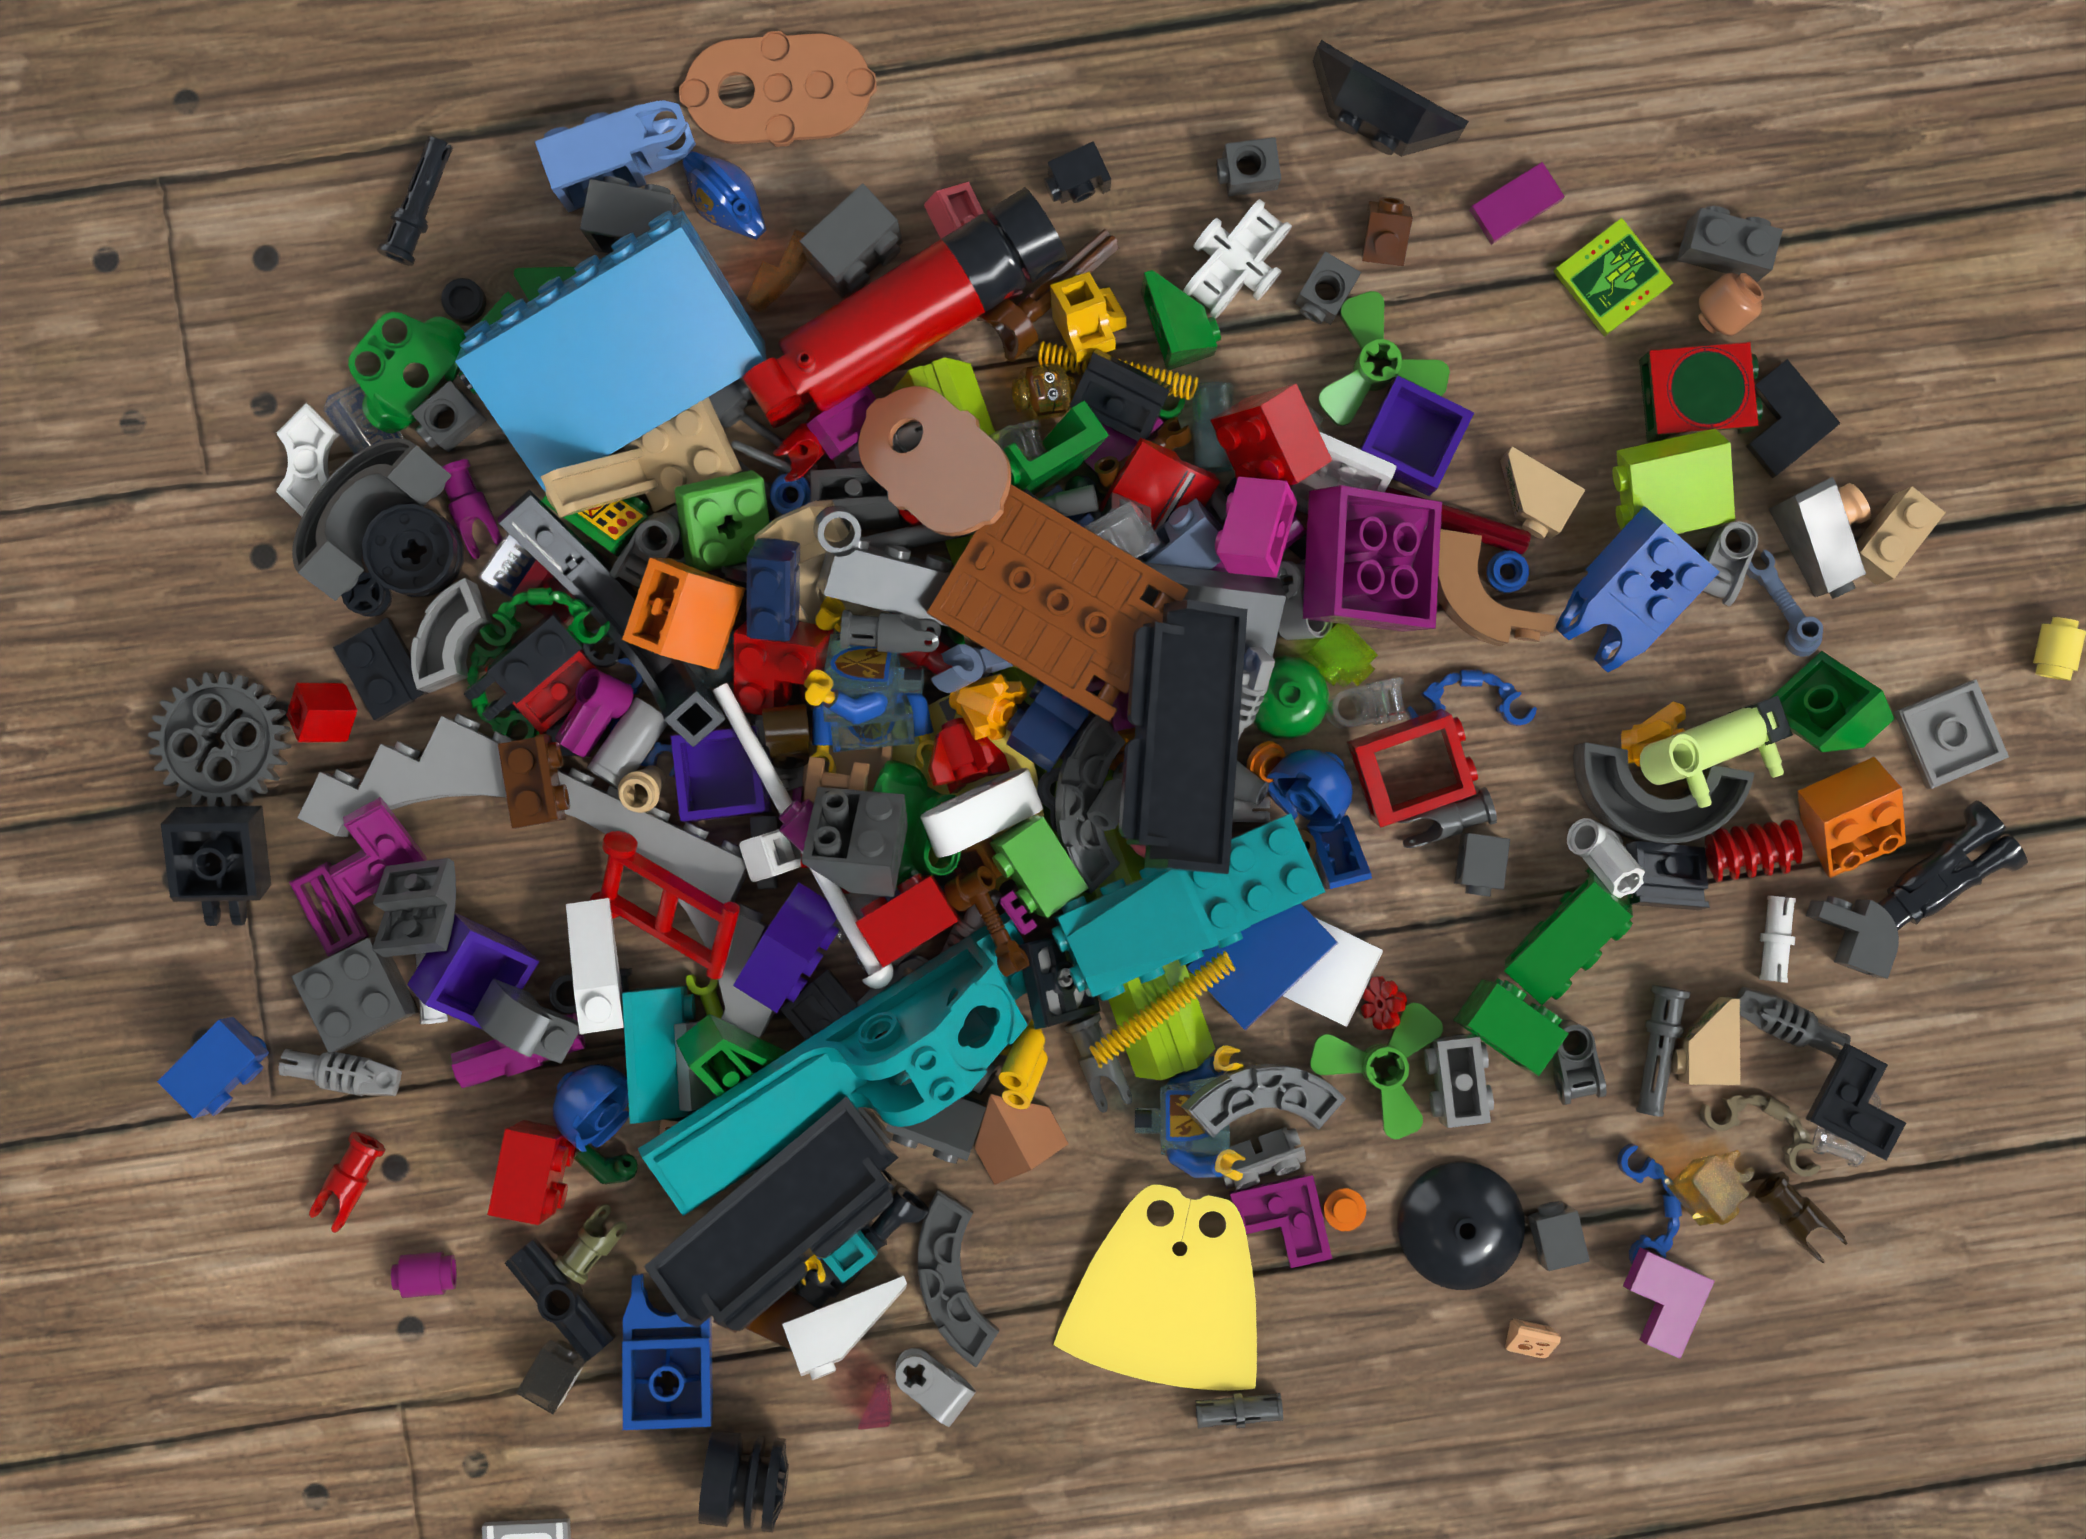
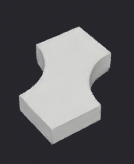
[276,403,340,517]

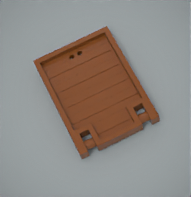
[927,484,1189,723]

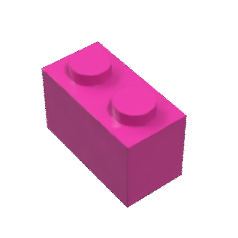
[1215,477,1298,578]

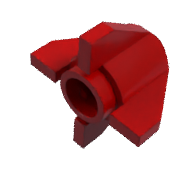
[928,718,1010,794]

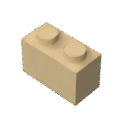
[1856,487,1946,585]

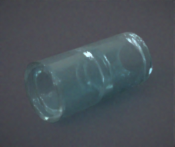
[1192,382,1234,473]

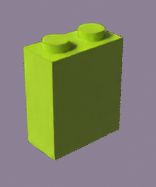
[1612,428,1735,534]

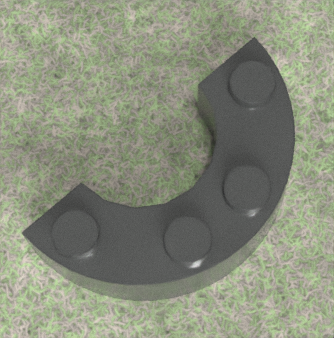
[292,438,452,601]
[1573,742,1754,843]

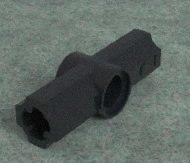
[505,1237,616,1362]

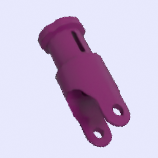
[442,459,504,559]

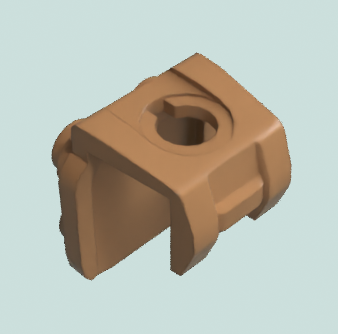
[802,718,893,803]

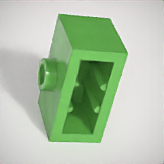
[990,815,1089,918]

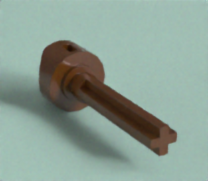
[977,229,1119,362]

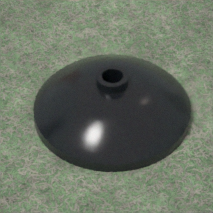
[1397,1161,1525,1290]

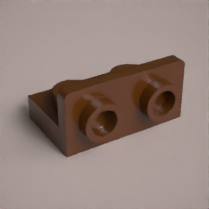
[498,734,570,829]

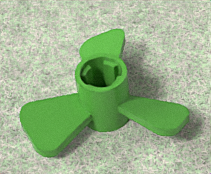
[1318,291,1450,426]
[1310,1002,1443,1139]

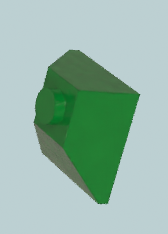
[1141,270,1221,371]
[1770,651,1894,752]

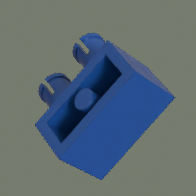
[157,1017,269,1118]

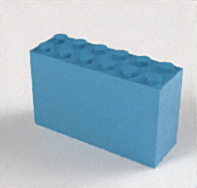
[455,210,766,492]

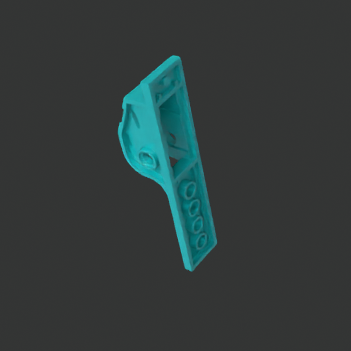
[638,912,1028,1216]

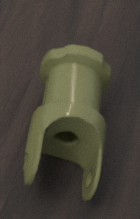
[555,1204,627,1285]

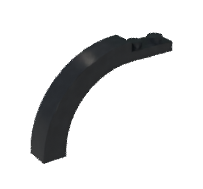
[498,489,725,747]

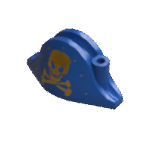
[682,151,767,240]

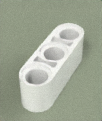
[921,768,1043,858]

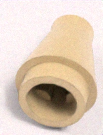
[618,766,665,813]

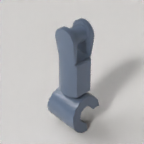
[931,644,1013,693]

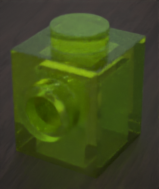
[1308,623,1378,688]

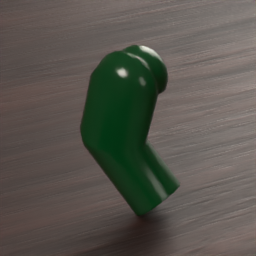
[574,1144,638,1185]

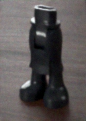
[1878,800,2028,930]
[794,1170,929,1309]

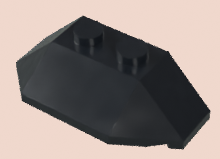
[1313,40,1469,157]

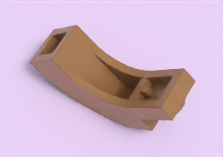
[1437,529,1556,646]

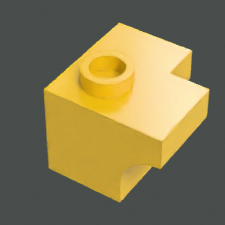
[1050,272,1127,363]

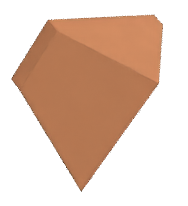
[974,1094,1069,1185]

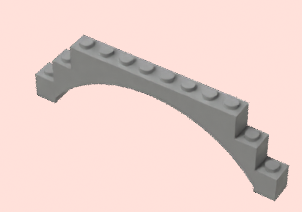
[298,713,775,1038]

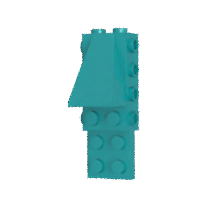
[1051,813,1326,1001]

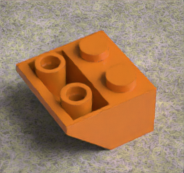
[622,557,746,670]
[1797,757,1906,878]

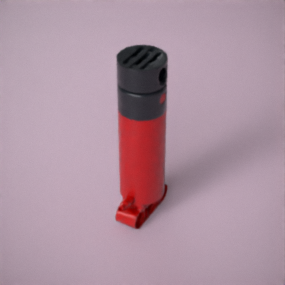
[742,187,1068,428]

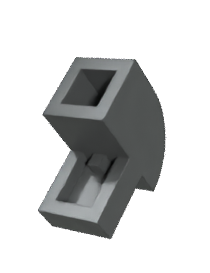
[1806,896,1899,979]
[472,978,579,1063]

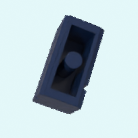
[747,538,800,642]

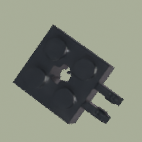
[161,806,271,926]

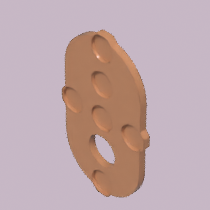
[679,31,877,147]
[858,386,1011,536]

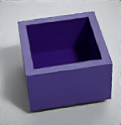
[1359,375,1474,496]
[671,726,772,822]
[733,882,840,1013]
[407,913,539,1029]

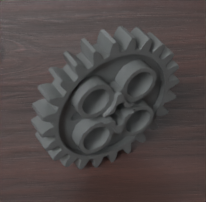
[148,672,291,806]

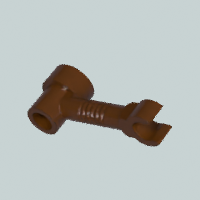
[1094,417,1192,502]
[945,866,1029,977]

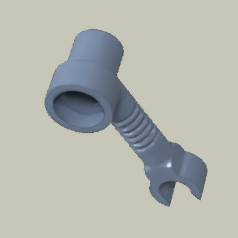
[1746,550,1823,657]

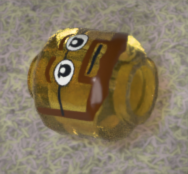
[1012,363,1077,421]

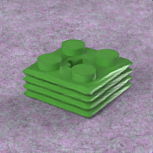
[674,470,770,572]

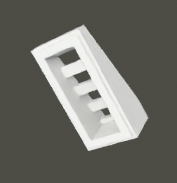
[739,829,801,882]

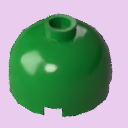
[1253,655,1329,740]

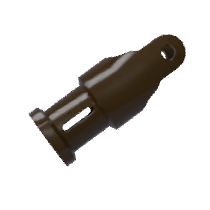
[1755,1171,1848,1263]

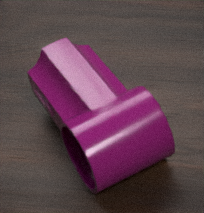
[555,668,633,757]

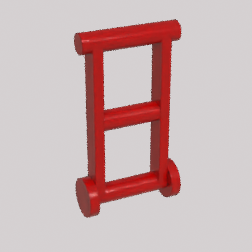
[590,831,740,979]

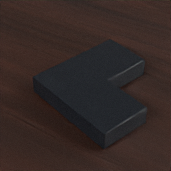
[1746,359,1841,478]
[1805,1043,1906,1161]

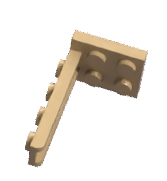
[541,397,742,518]

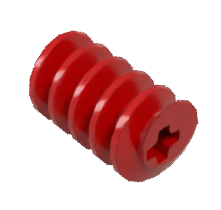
[1705,819,1803,882]

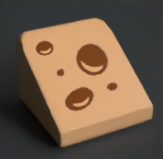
[1505,1318,1561,1358]

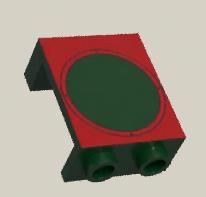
[1639,342,1763,442]

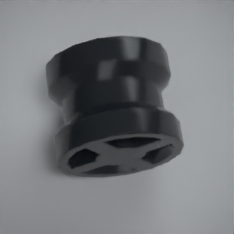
[341,572,392,617]

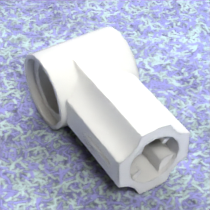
[1567,818,1645,898]

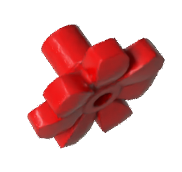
[1361,976,1407,1030]

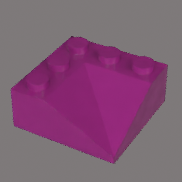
[1302,485,1442,632]

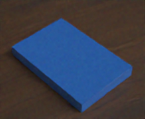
[1187,903,1338,1030]

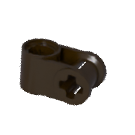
[762,703,810,769]

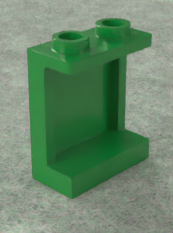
[1003,400,1109,495]

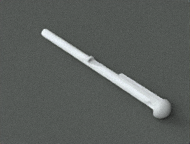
[713,683,893,989]

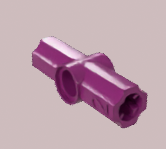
[451,1013,586,1088]

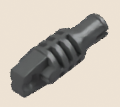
[1736,986,1851,1059]

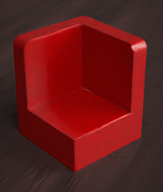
[286,682,358,742]

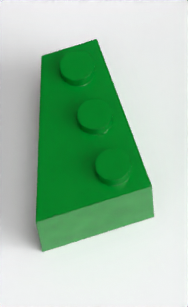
[1504,867,1633,1005]
[676,1014,787,1097]

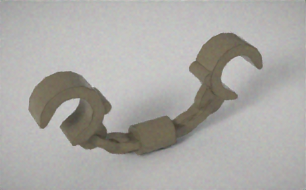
[1700,1095,1821,1177]

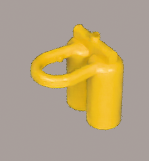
[999,1019,1048,1109]

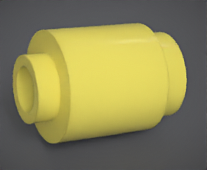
[2033,617,2086,681]

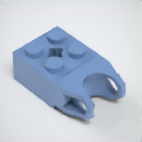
[535,100,696,212]

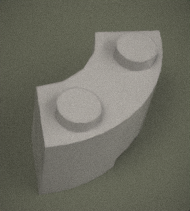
[411,578,492,693]

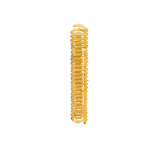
[1038,341,1199,400]
[1089,951,1236,1068]

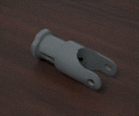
[840,610,941,653]
[1398,787,1497,848]
[1064,1013,1132,1113]

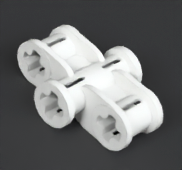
[1183,199,1292,319]

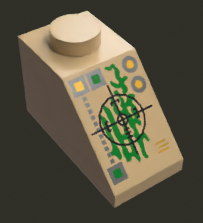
[1500,446,1585,539]
[1672,997,1740,1085]

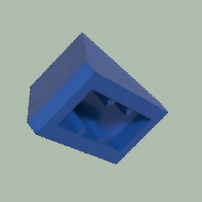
[1308,815,1372,889]

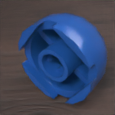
[1267,749,1353,832]
[553,1064,629,1152]

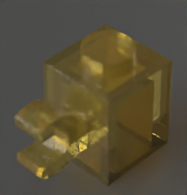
[1668,1150,1755,1226]

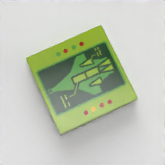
[1553,218,1673,337]

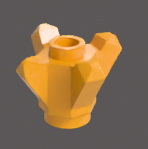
[949,674,1027,740]
[1621,701,1686,767]

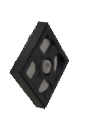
[1018,936,1101,1029]

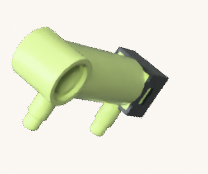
[1640,696,1793,808]

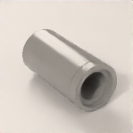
[587,697,668,789]

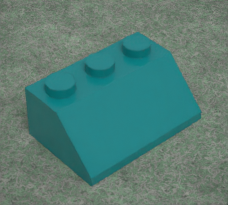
[622,985,696,1124]

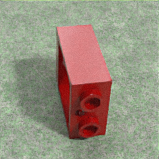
[1347,709,1478,828]

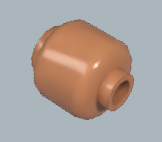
[1698,272,1764,336]

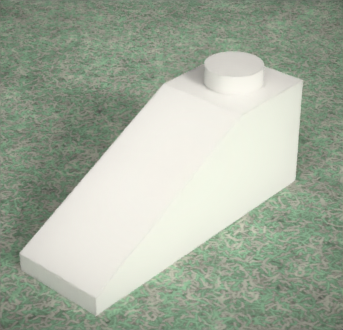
[566,898,624,1034]
[782,1276,907,1380]

